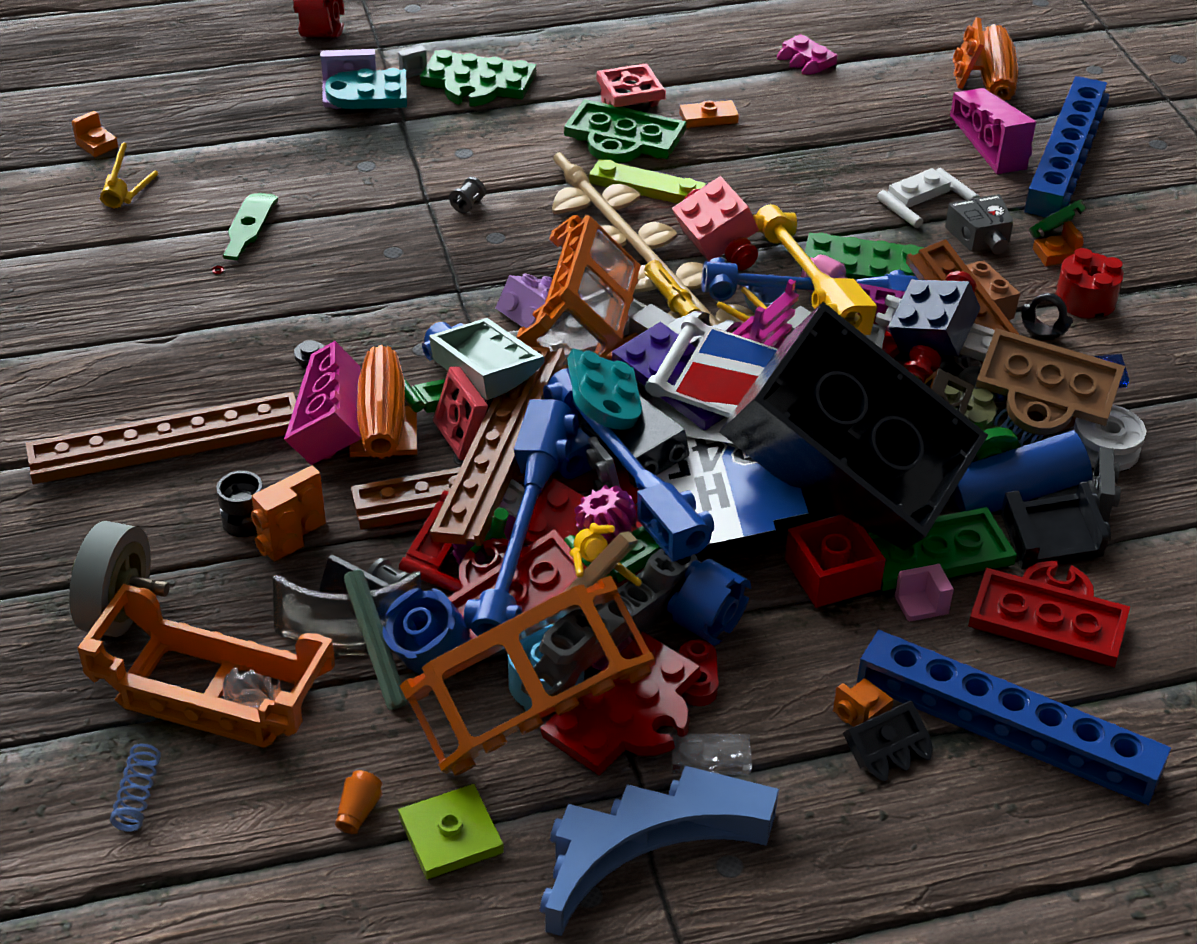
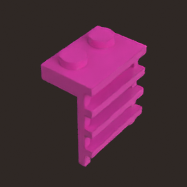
[732,279,799,349]

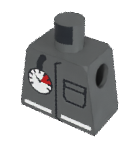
[945,194,1013,254]

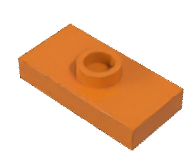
[679,100,739,128]

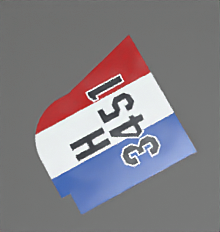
[612,416,808,544]

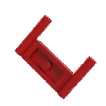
[398,490,463,593]

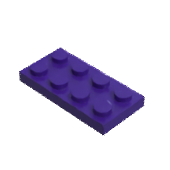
[612,322,725,431]

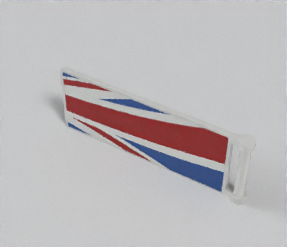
[645,315,778,418]

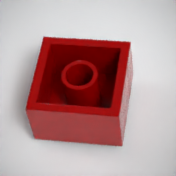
[785,515,886,608]

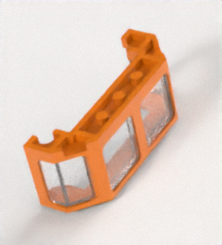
[516,215,641,370]

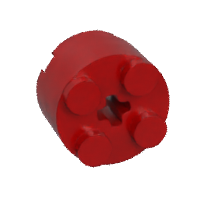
[293,0,345,38]
[1055,248,1124,319]

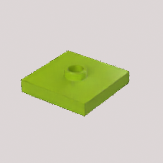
[398,784,504,880]

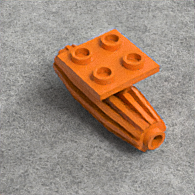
[952,17,1019,101]
[349,345,417,459]

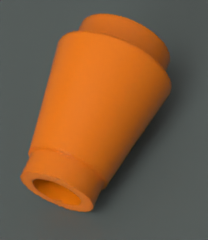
[335,770,382,834]

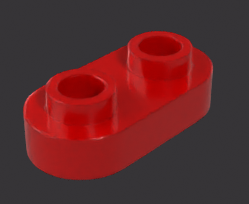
[679,639,718,706]

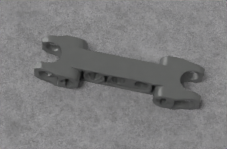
[521,549,697,697]

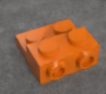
[251,465,326,562]

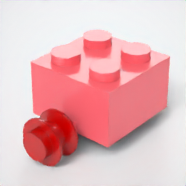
[672,176,759,270]

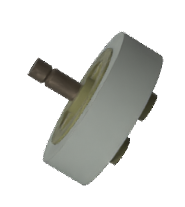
[69,521,170,637]

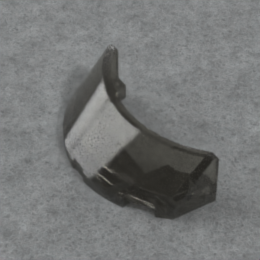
[273,572,422,657]

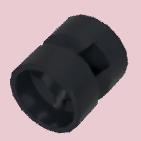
[216,471,263,537]

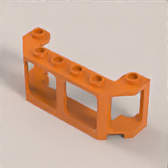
[399,576,656,776]
[78,584,335,748]

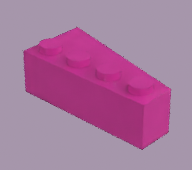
[950,88,1036,174]
[284,341,361,465]

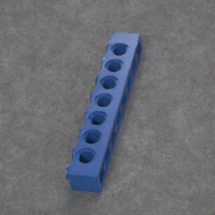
[1024,76,1110,217]
[856,629,1171,805]

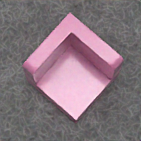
[895,564,954,621]

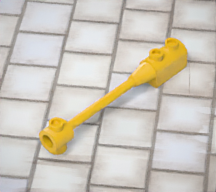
[753,205,877,335]

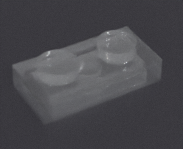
[671,733,752,775]

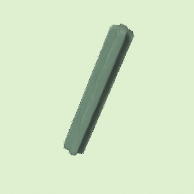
[344,569,407,710]

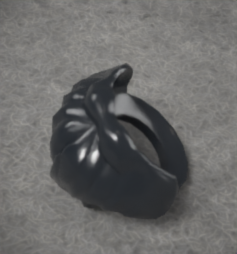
[1021,293,1073,341]

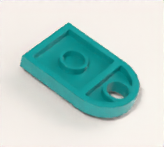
[325,68,407,109]
[567,348,642,430]

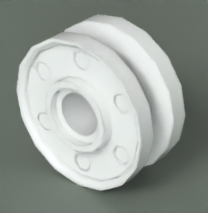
[1074,405,1147,471]

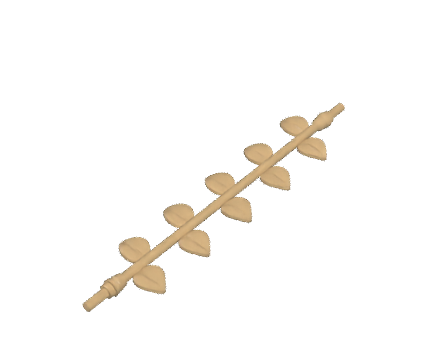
[552,152,755,333]

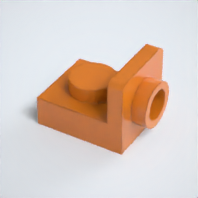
[72,111,118,157]
[1033,221,1083,266]
[833,678,894,727]

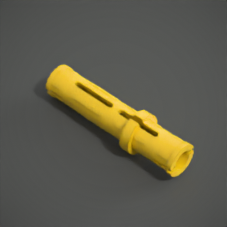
[644,260,701,317]

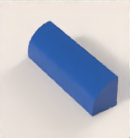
[951,430,1093,513]

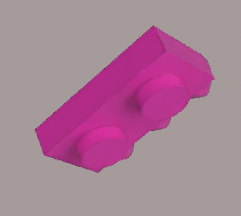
[777,34,838,74]

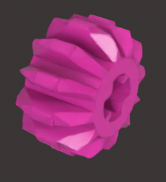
[574,485,638,544]

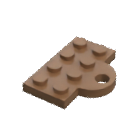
[975,328,1125,435]

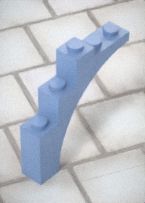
[540,766,779,936]

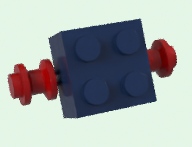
[888,271,981,383]

